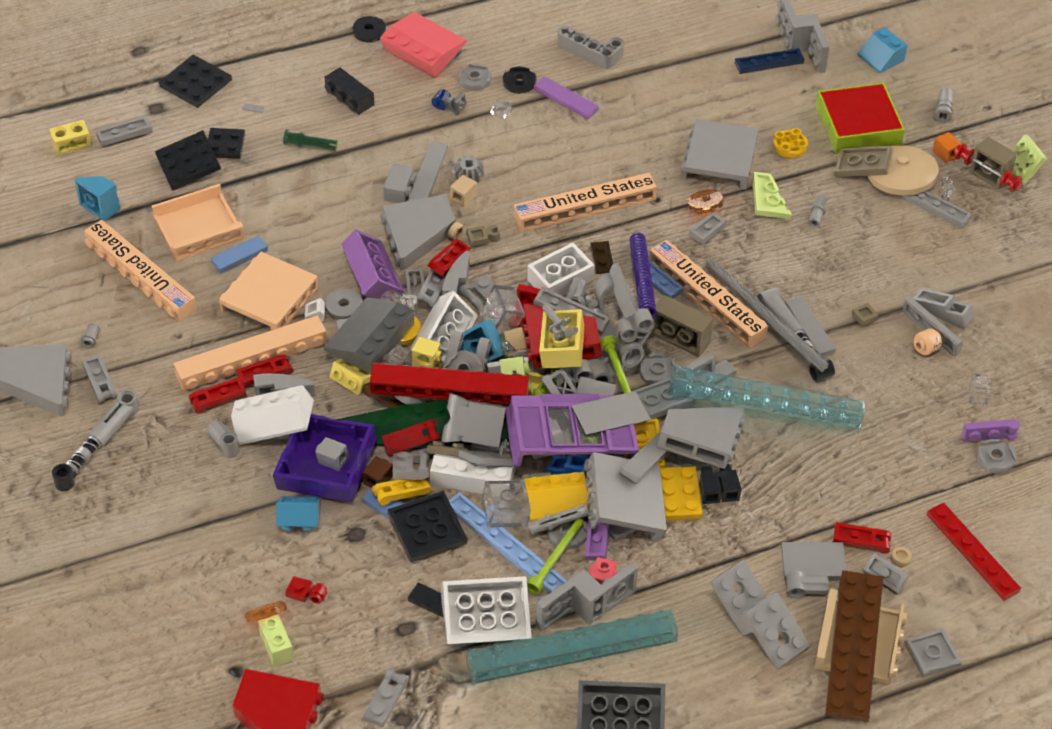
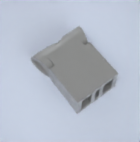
[441,393,506,447]

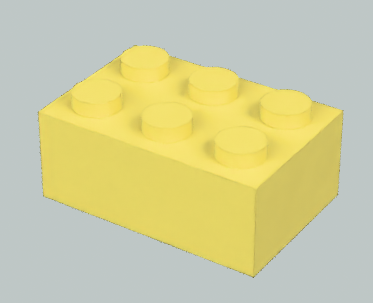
[539,309,585,368]

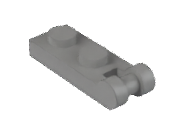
[417,269,448,308]
[81,354,117,403]
[363,668,409,728]

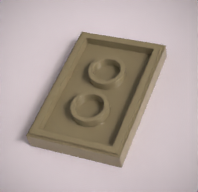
[834,146,893,177]

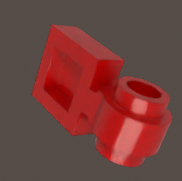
[285,576,328,604]

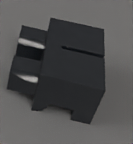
[699,464,741,505]

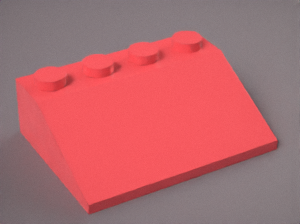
[380,12,467,78]

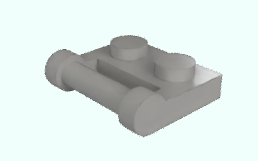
[459,275,508,315]
[393,450,429,480]

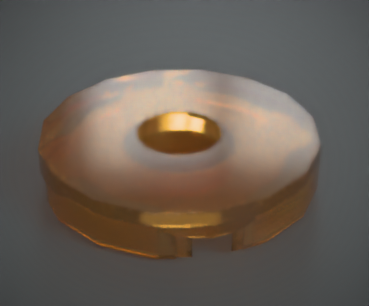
[688,189,724,214]
[245,601,287,622]

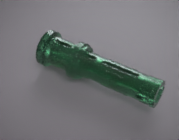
[283,129,338,151]

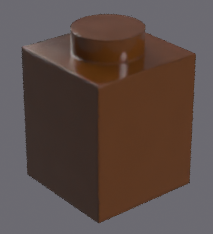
[363,456,393,488]

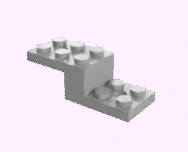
[775,0,830,73]
[709,559,810,668]
[536,563,638,632]

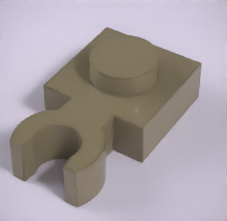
[466,225,500,247]

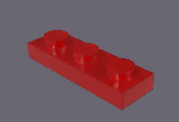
[427,238,471,276]

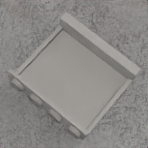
[681,119,758,190]
[584,452,667,542]

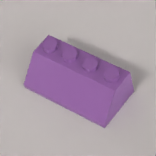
[341,229,404,299]

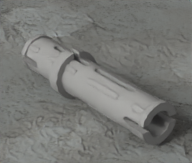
[528,503,589,535]

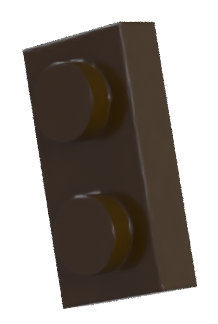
[590,241,613,274]

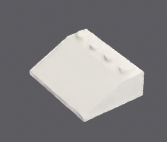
[441,576,532,645]

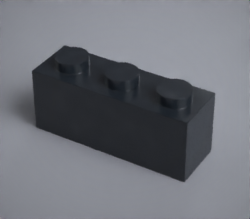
[324,67,375,115]

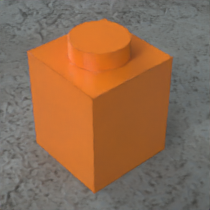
[933,132,961,163]

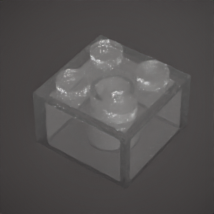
[479,285,525,337]
[482,480,531,527]

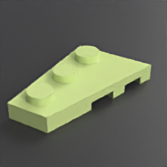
[752,172,792,219]

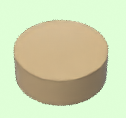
[447,221,464,240]
[890,547,912,568]

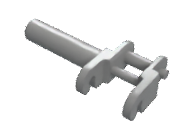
[542,304,578,340]
[471,439,511,455]

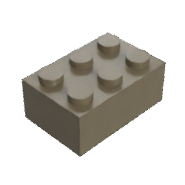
[650,295,713,357]

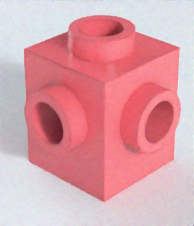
[589,557,618,585]

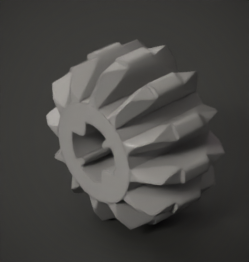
[454,155,484,182]

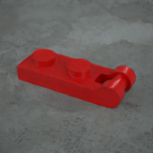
[236,354,294,388]
[188,377,246,414]
[382,419,441,455]
[833,522,892,554]

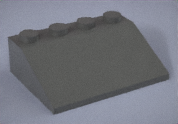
[323,297,414,375]
[577,680,666,729]

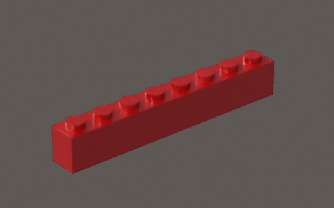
[370,363,529,405]

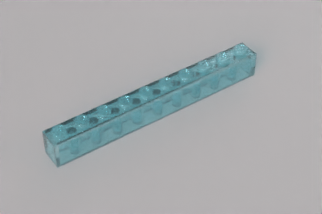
[668,365,865,430]
[466,609,678,684]

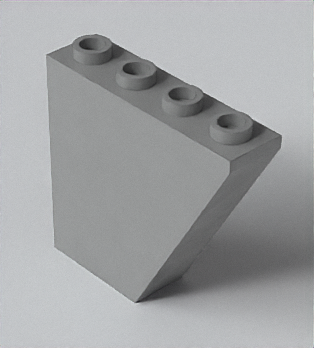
[380,194,455,270]
[0,344,72,416]
[656,407,745,469]

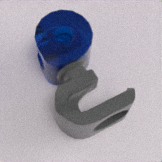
[431,89,466,116]

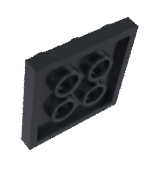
[159,54,232,108]
[154,130,221,191]
[387,491,468,562]

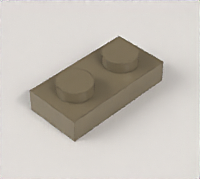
[427,440,469,456]

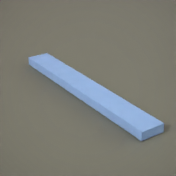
[449,492,567,594]

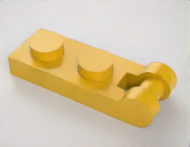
[371,479,431,506]

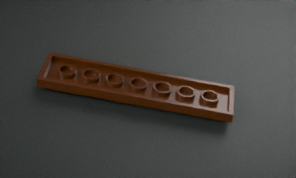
[825,570,884,723]

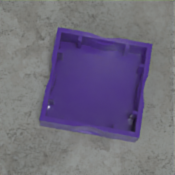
[273,414,377,503]

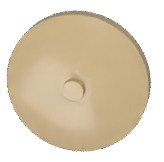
[867,146,939,195]

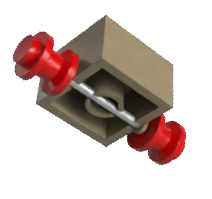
[954,137,1023,192]

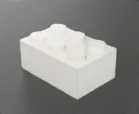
[527,243,595,296]

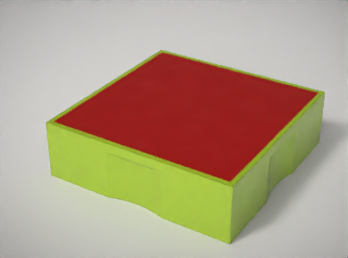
[816,82,905,154]

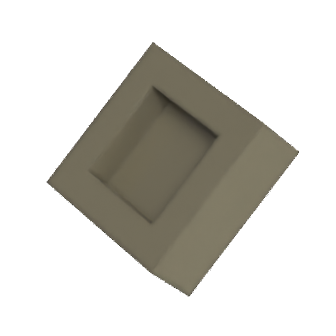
[852,303,878,326]

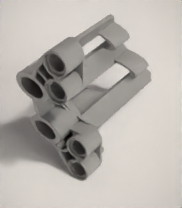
[555,263,655,394]

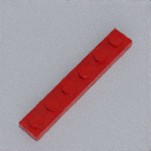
[927,502,1021,601]

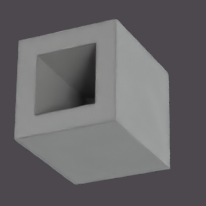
[316,437,349,471]

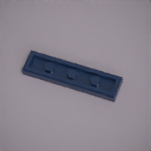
[735,48,805,74]

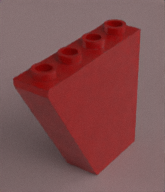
[521,304,603,369]
[232,669,324,729]

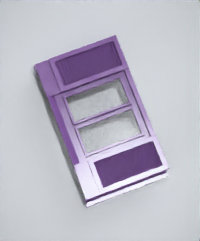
[505,394,639,466]

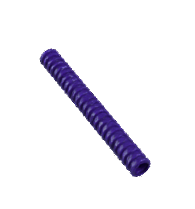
[630,232,657,319]

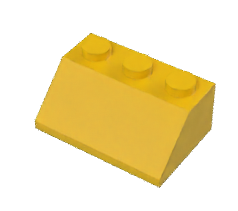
[524,472,590,522]

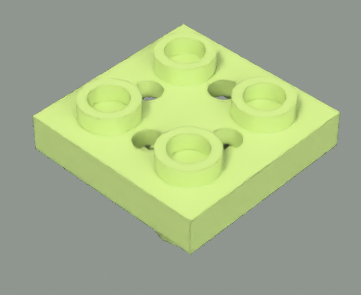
[1012,135,1047,185]

